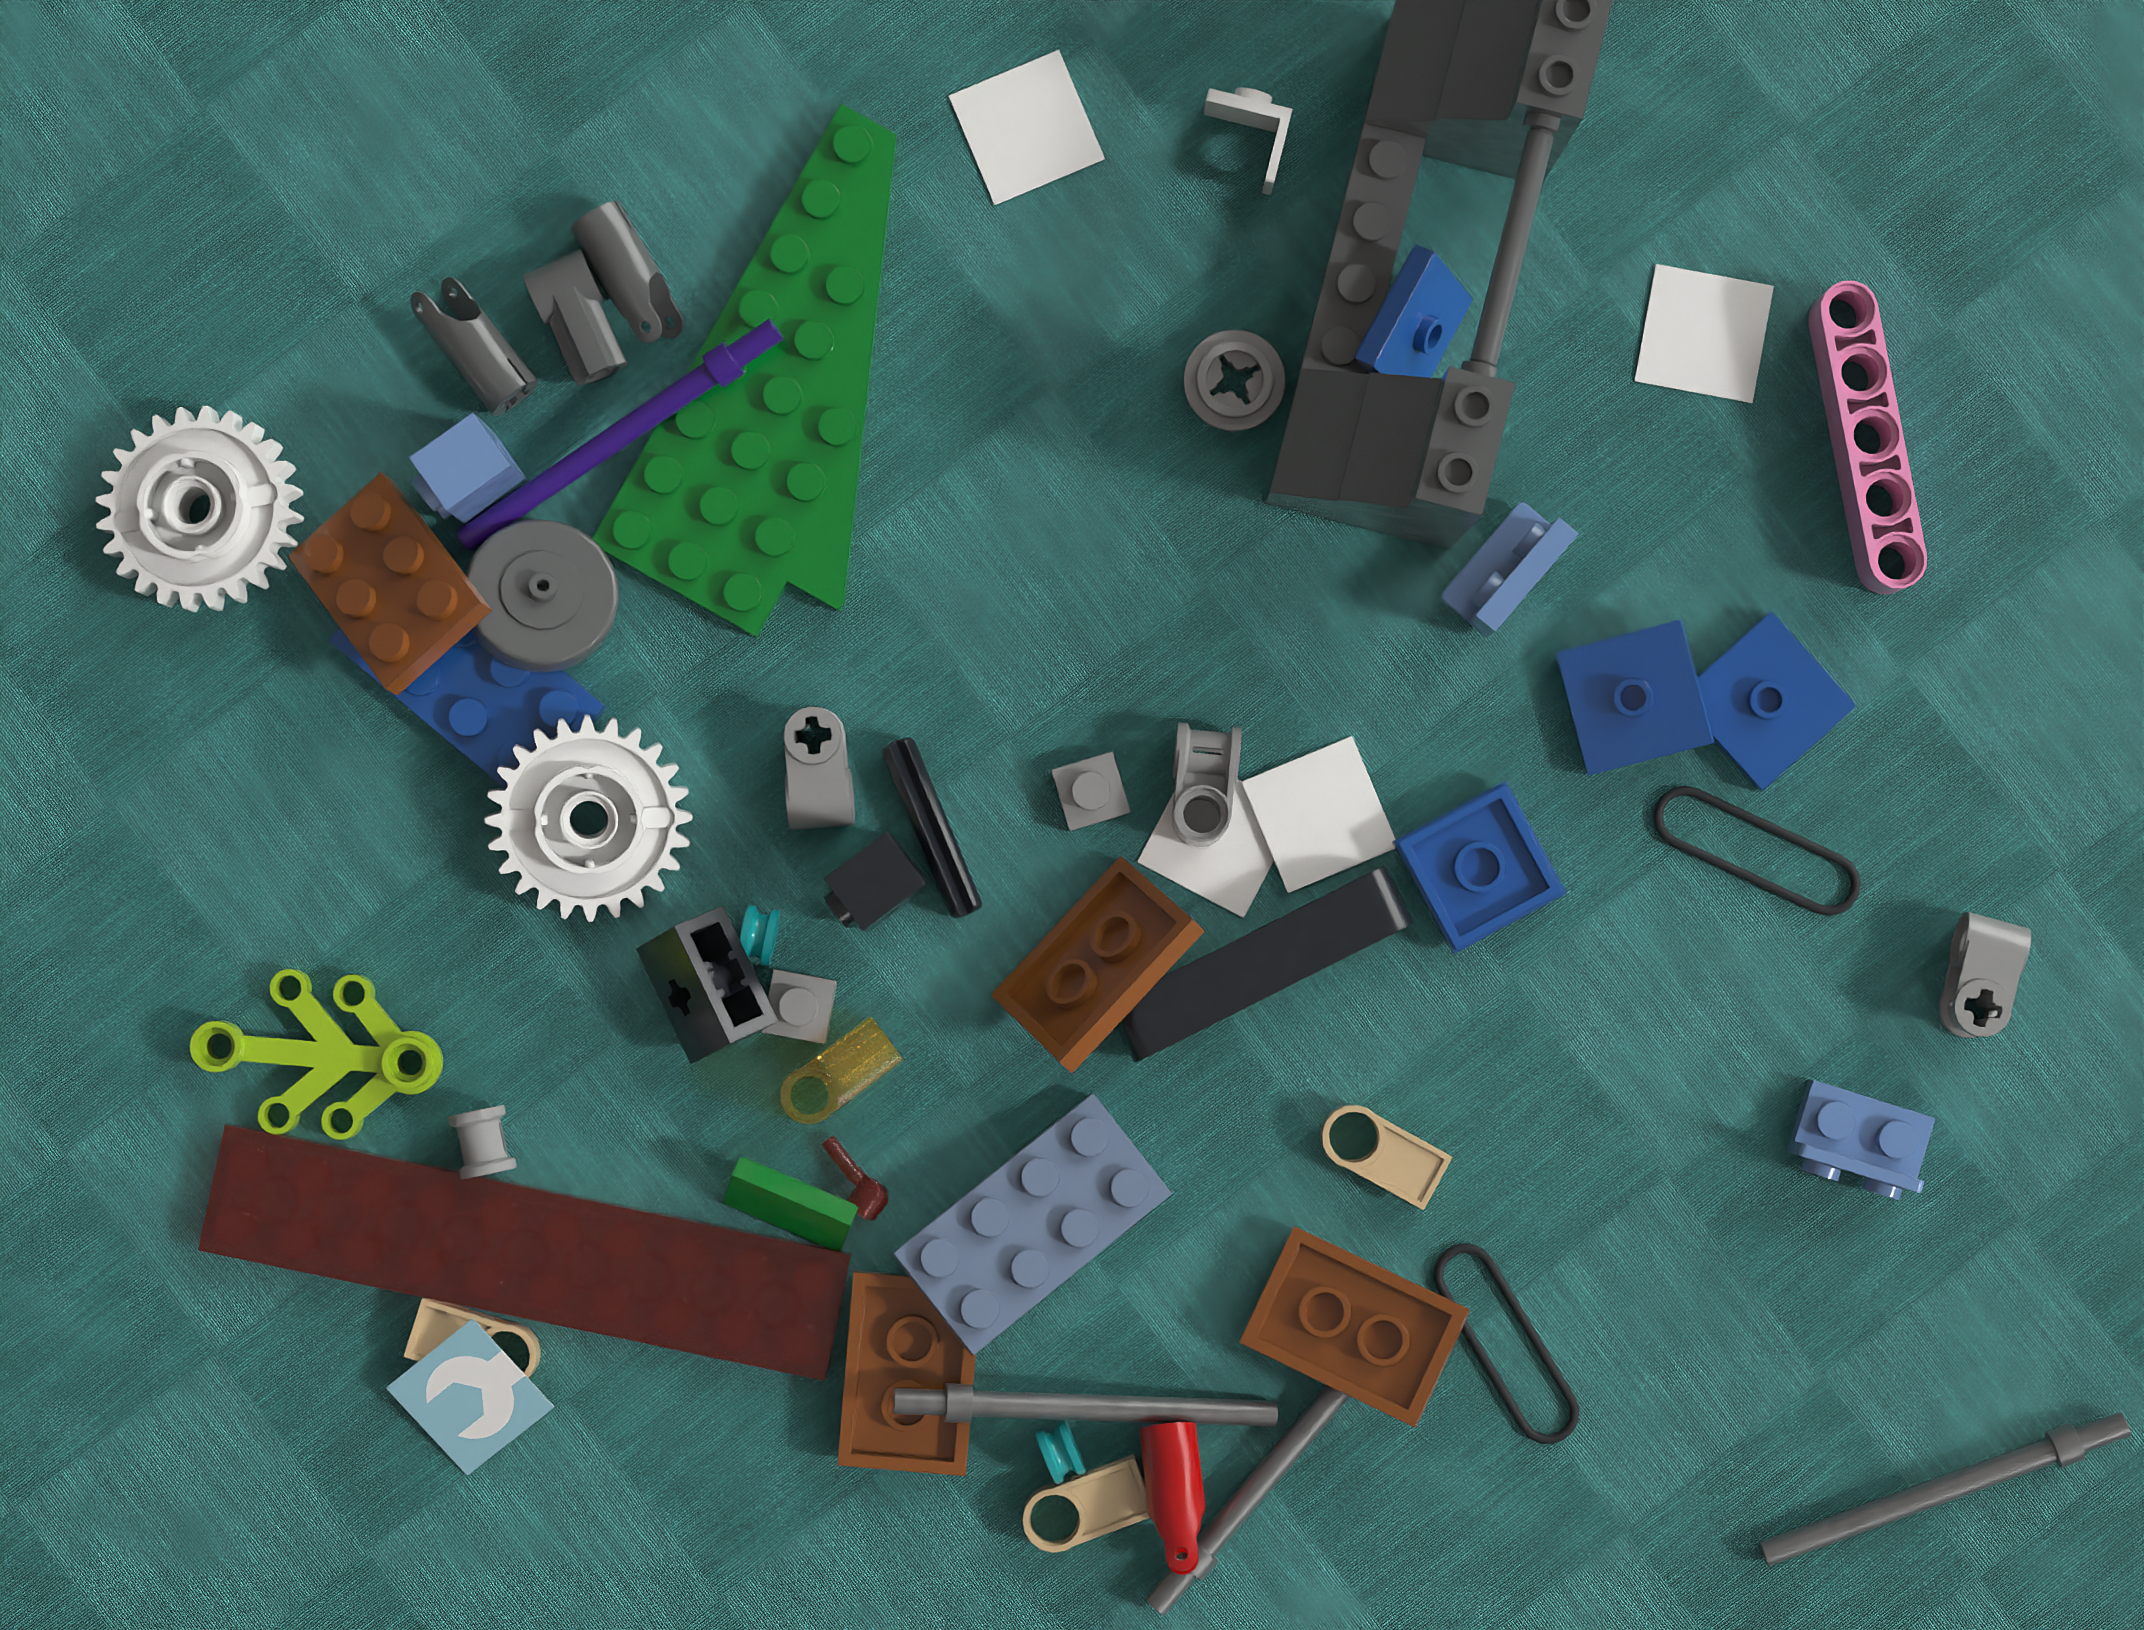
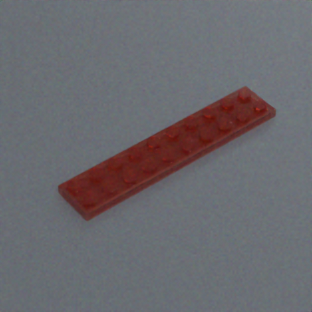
[198,1124,852,1381]

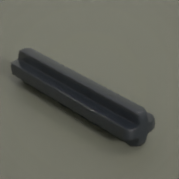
[883,737,982,919]

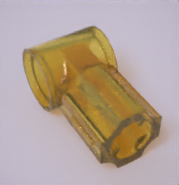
[780,1016,904,1125]

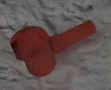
[822,1136,889,1221]

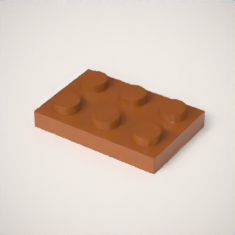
[288,472,492,696]
[991,856,1205,1073]
[1239,1226,1471,1428]
[837,1270,976,1476]

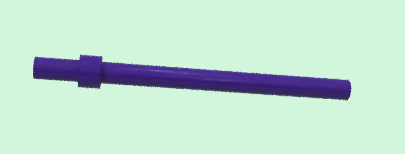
[456,318,784,551]

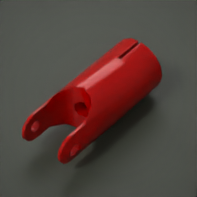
[1139,1422,1206,1575]

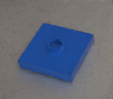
[1355,244,1473,378]
[1697,611,1857,791]
[1556,619,1714,776]
[1392,781,1567,954]

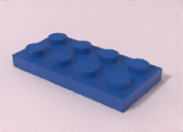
[328,627,607,788]

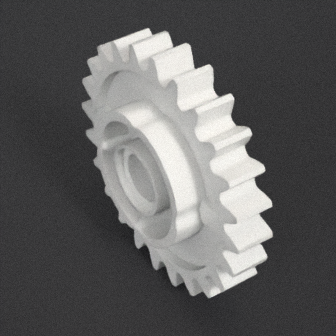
[95,406,304,613]
[485,715,692,922]

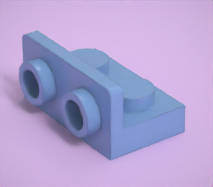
[1441,502,1579,638]
[1786,1079,1935,1200]

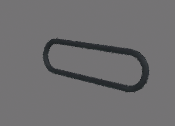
[1653,786,1861,916]
[1434,1244,1579,1444]

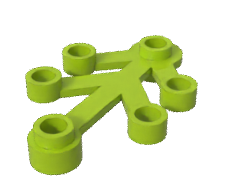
[190,969,443,1140]

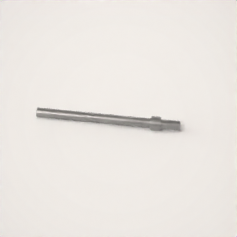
[892,1383,1278,1427]
[1145,1385,1351,1616]
[1759,1412,2131,1567]

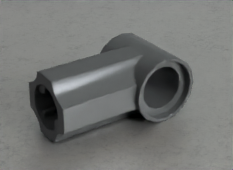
[523,249,628,387]

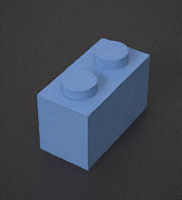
[409,413,529,524]

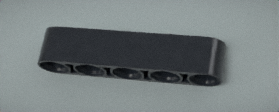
[1116,865,1414,1063]

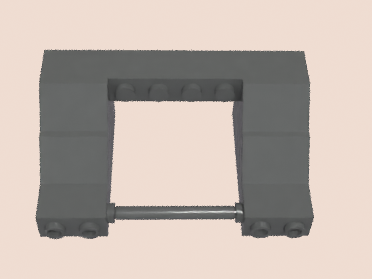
[1265,0,1613,551]

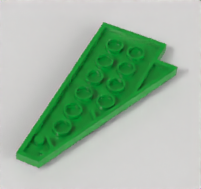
[592,103,897,638]

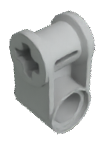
[784,707,855,830]
[1172,722,1242,847]
[1938,911,2031,1038]

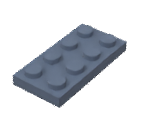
[891,1093,1172,1356]

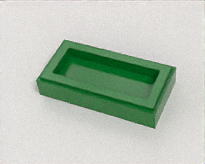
[723,1157,858,1253]

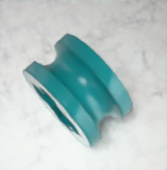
[740,904,781,966]
[1035,1420,1086,1485]

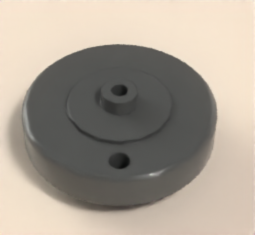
[466,519,619,673]

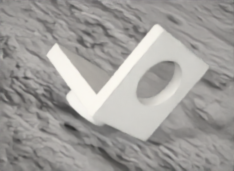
[1204,87,1293,195]

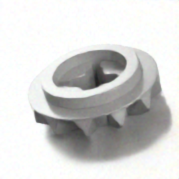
[1183,330,1285,433]

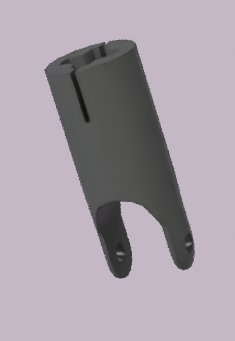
[570,201,684,343]
[410,277,538,416]

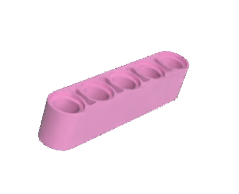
[1808,281,1927,594]

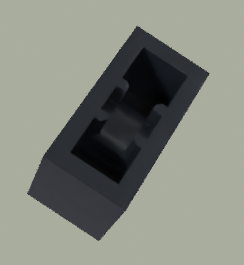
[823,831,931,932]
[636,906,779,1064]

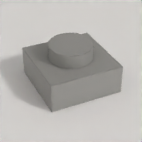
[1051,752,1131,831]
[762,969,838,1044]

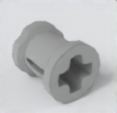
[448,1105,517,1180]

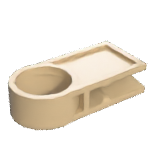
[1320,1104,1453,1210]
[403,1295,541,1378]
[1022,1454,1150,1553]

